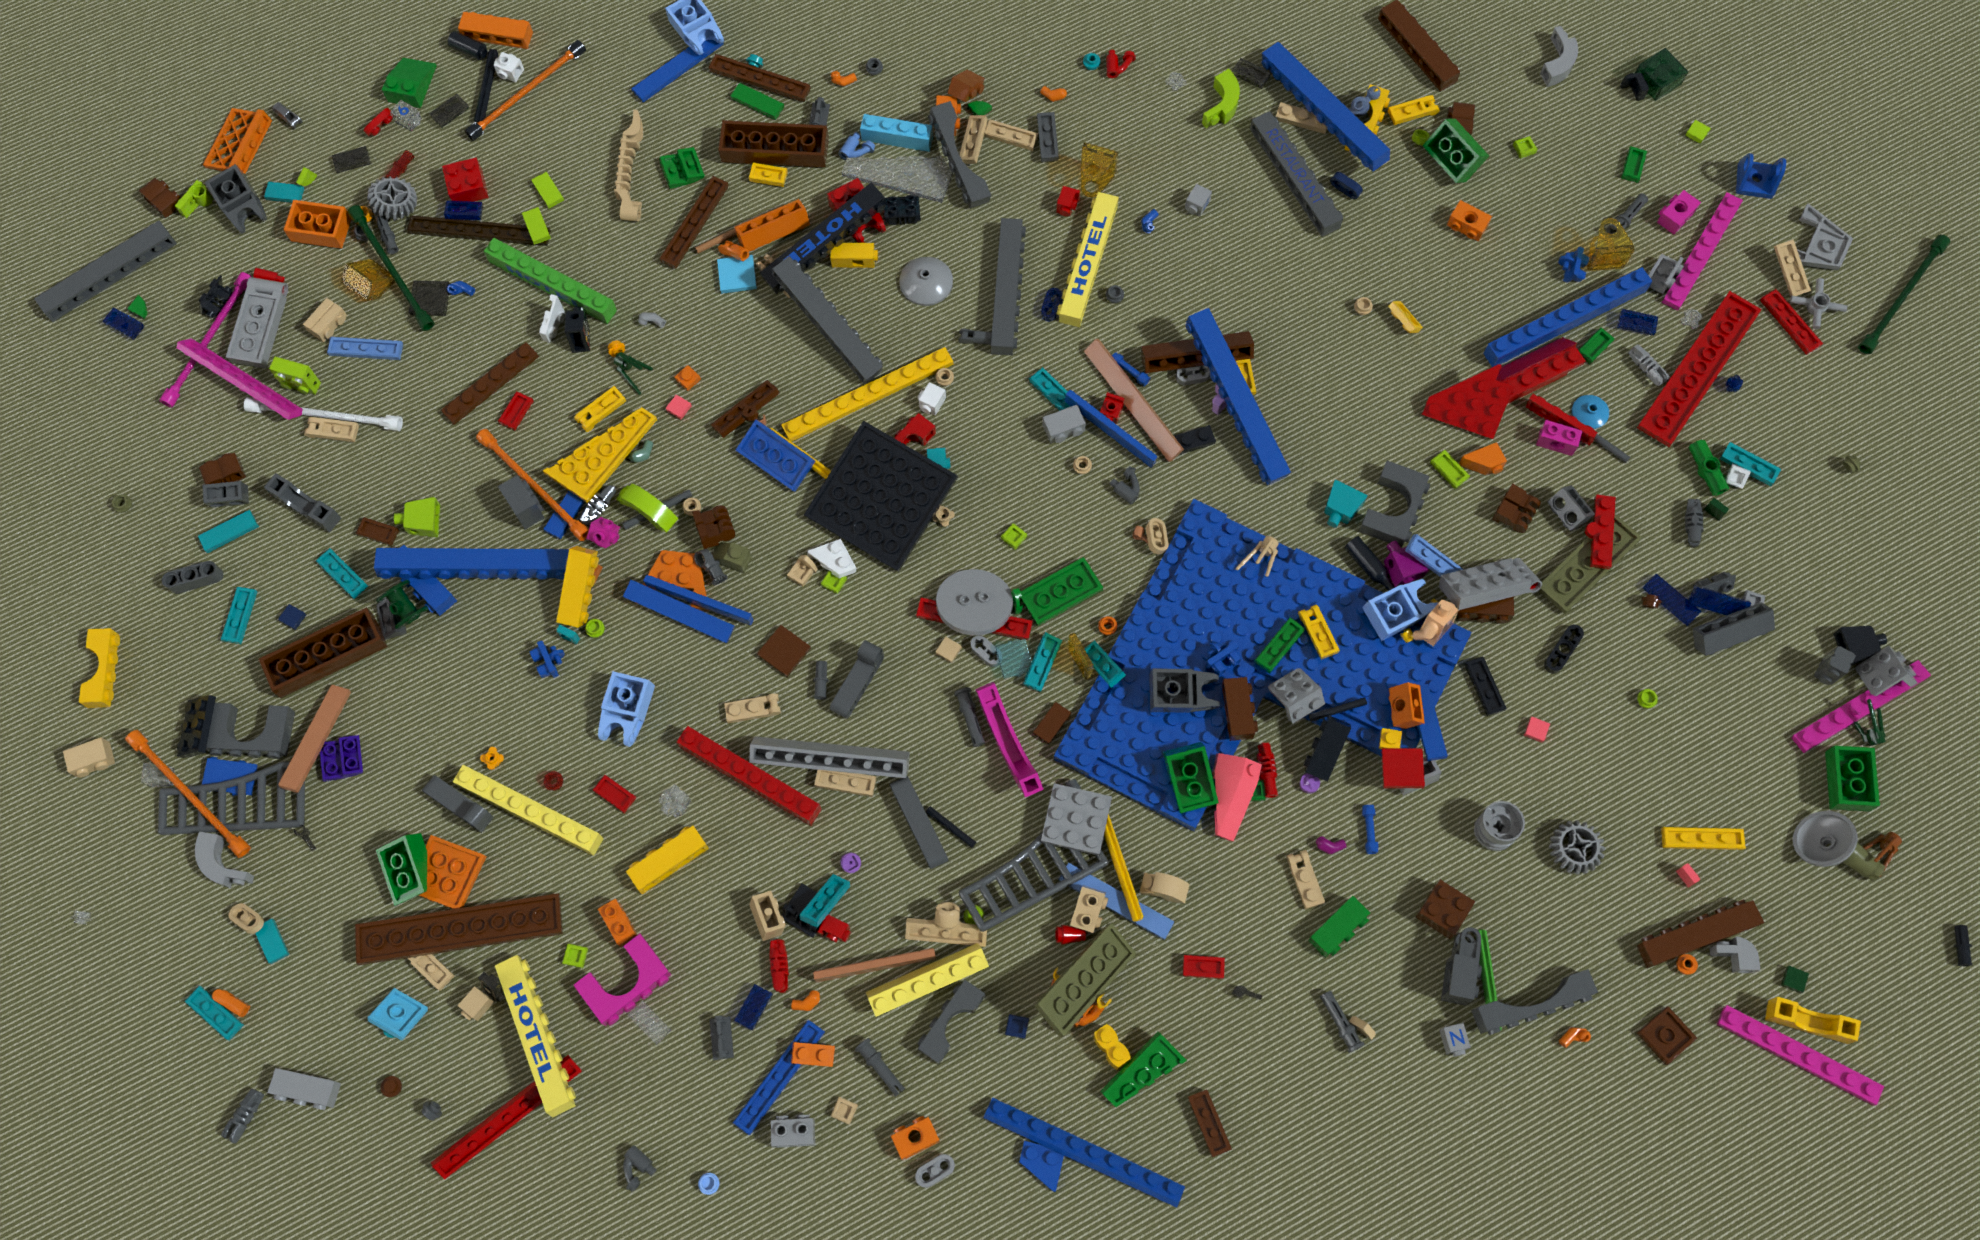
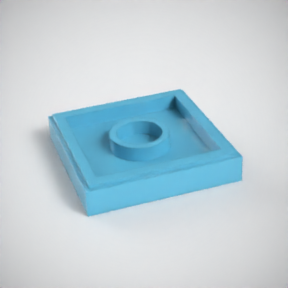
[717,255,757,294]
[368,988,428,1041]

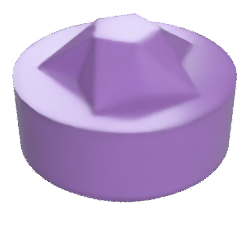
[1299,773,1320,794]
[840,852,861,873]

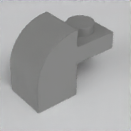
[1710,937,1760,973]

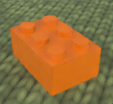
[284,200,351,249]

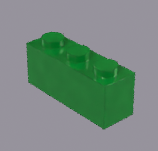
[1308,896,1370,958]

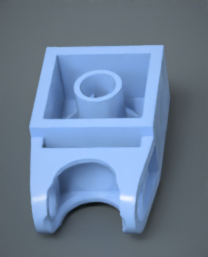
[665,0,724,55]
[1362,579,1438,641]
[598,671,655,747]

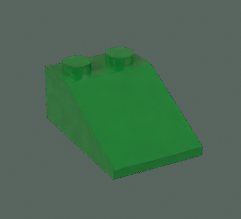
[382,57,437,108]
[1163,742,1219,813]
[376,833,427,906]

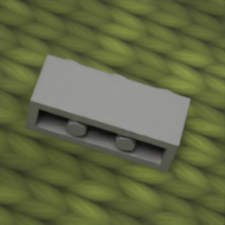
[267,1068,341,1110]

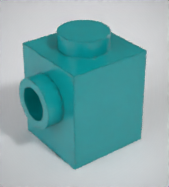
[927,448,951,469]

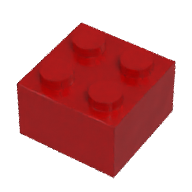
[442,157,489,207]

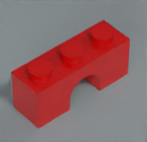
[894,413,936,446]

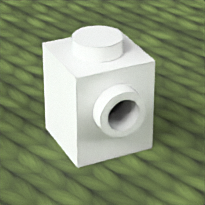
[918,382,946,416]

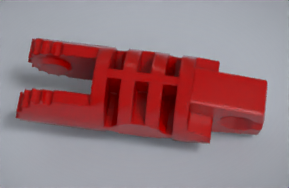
[769,939,789,993]

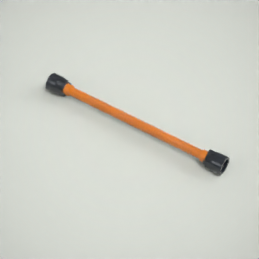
[464,40,586,141]

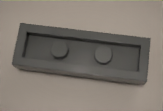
[1037,112,1059,162]

